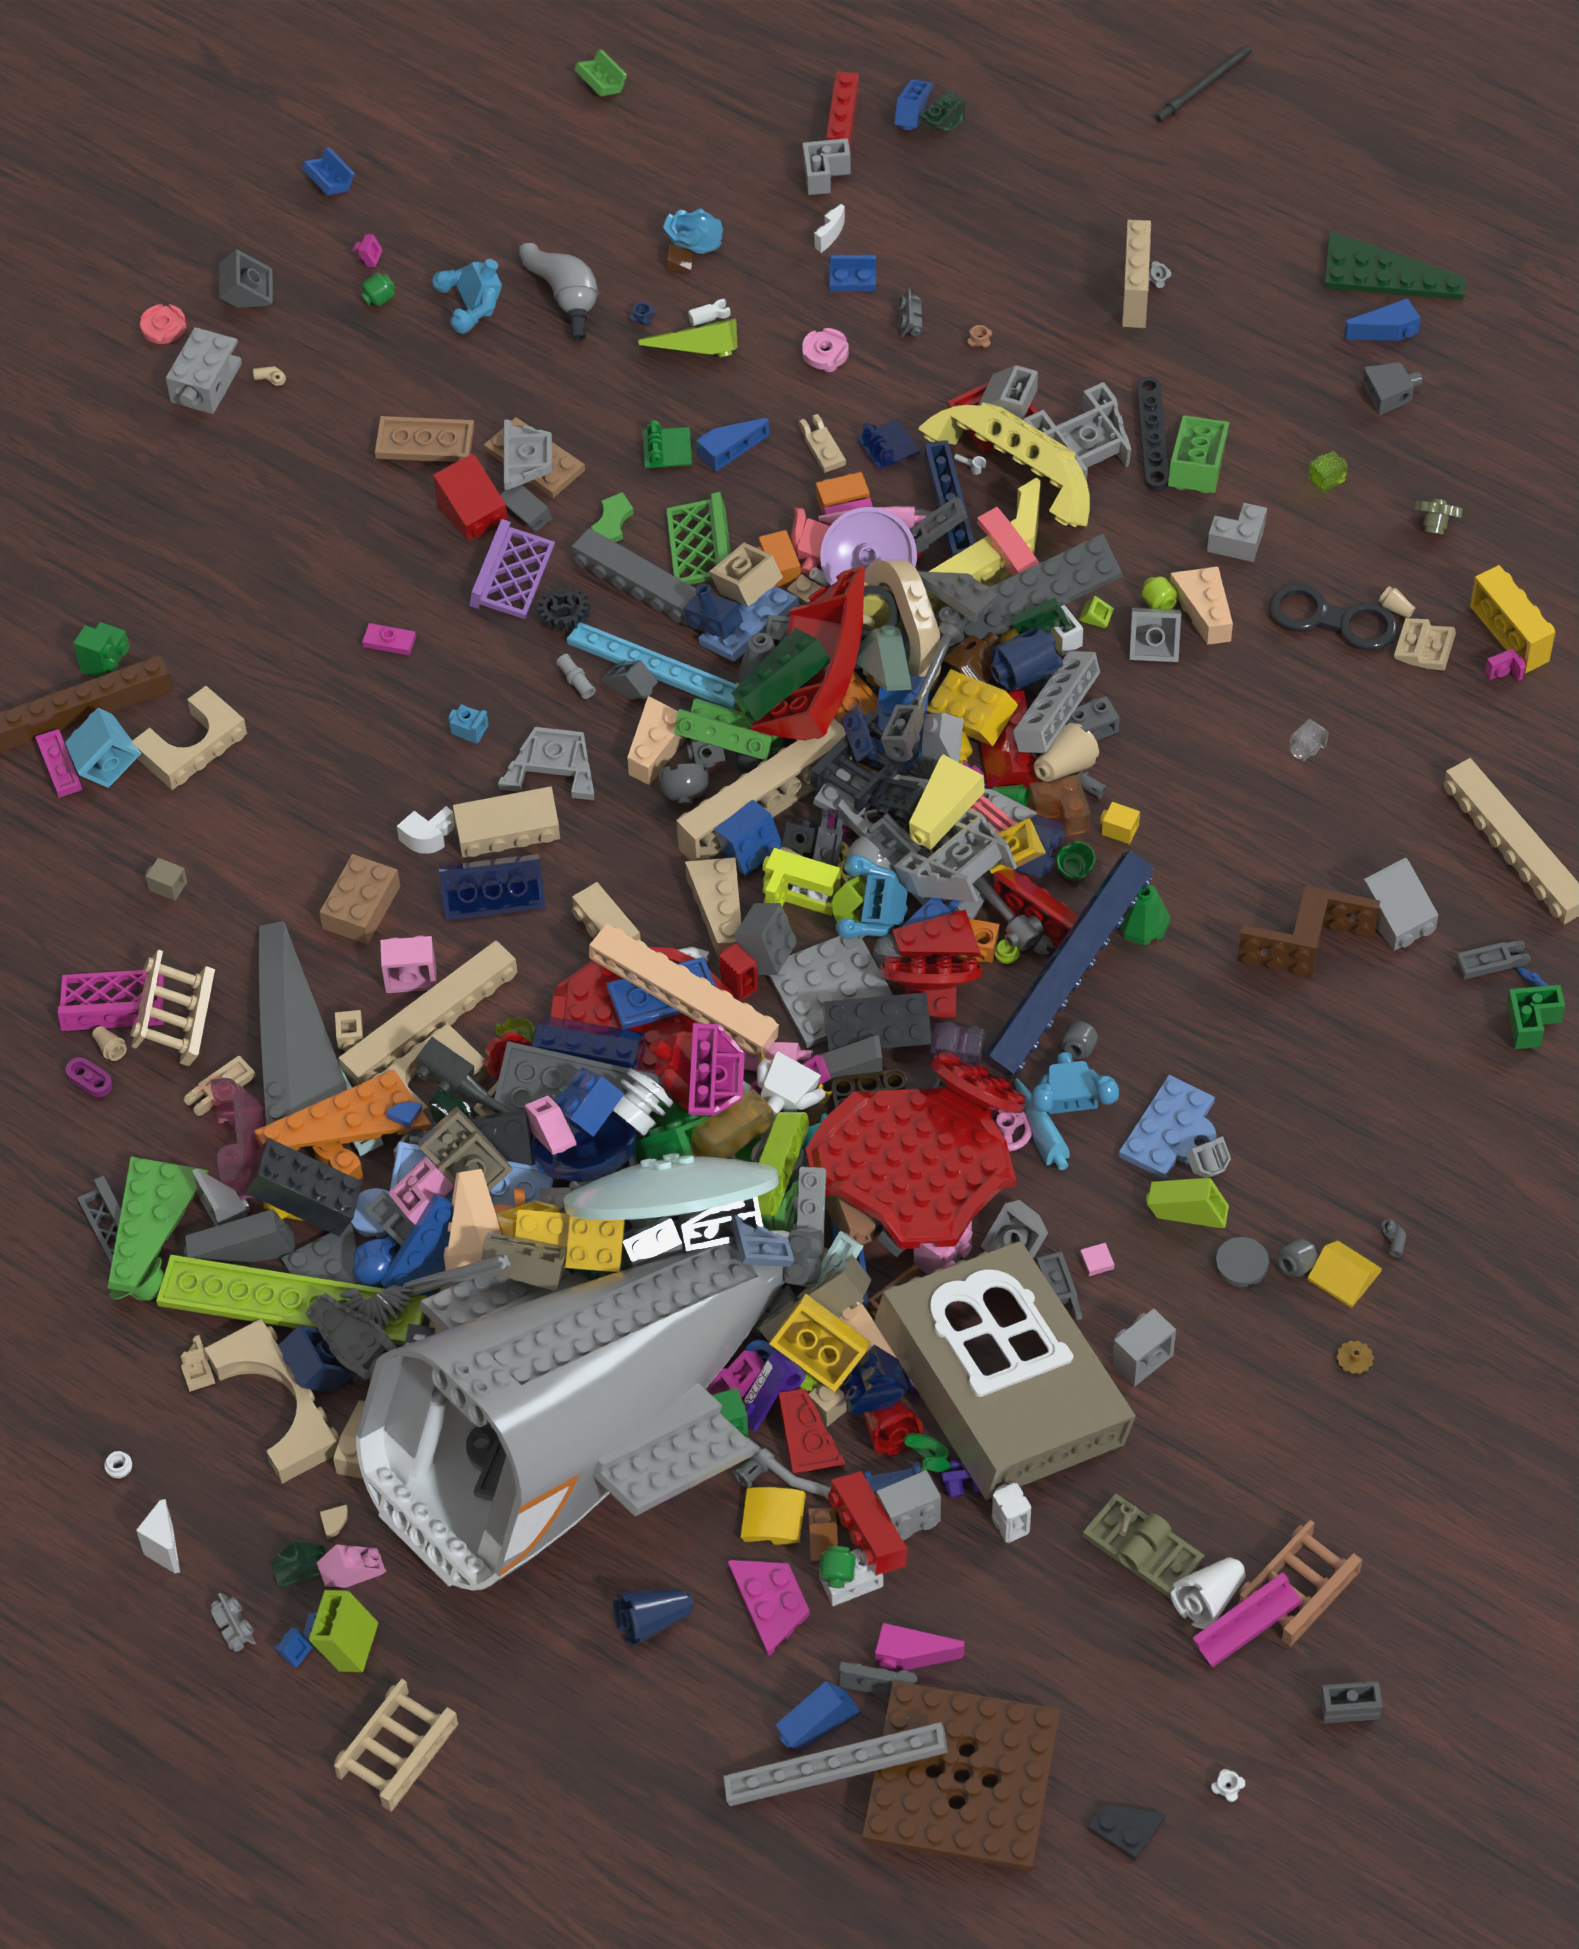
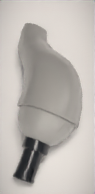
[519,243,599,341]

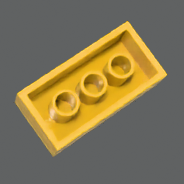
[1470,565,1555,673]

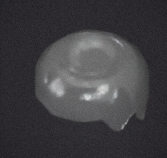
[872,932,911,968]

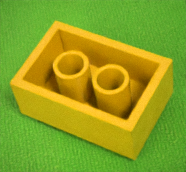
[927,669,1018,746]
[769,1293,871,1392]

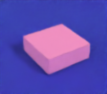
[1080,1243,1114,1276]

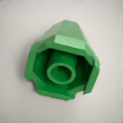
[1119,884,1170,945]

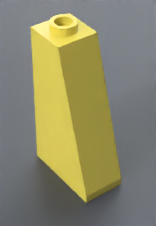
[909,754,985,850]

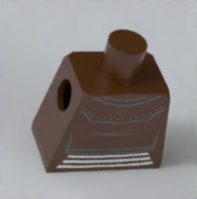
[943,632,1002,684]

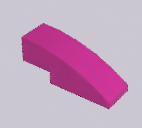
[705,1350,765,1399]

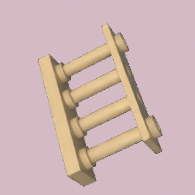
[130,950,215,1066]
[334,1679,458,1812]

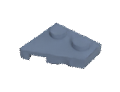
[731,1216,794,1267]

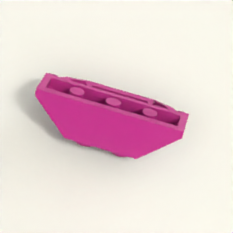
[689,1023,744,1116]

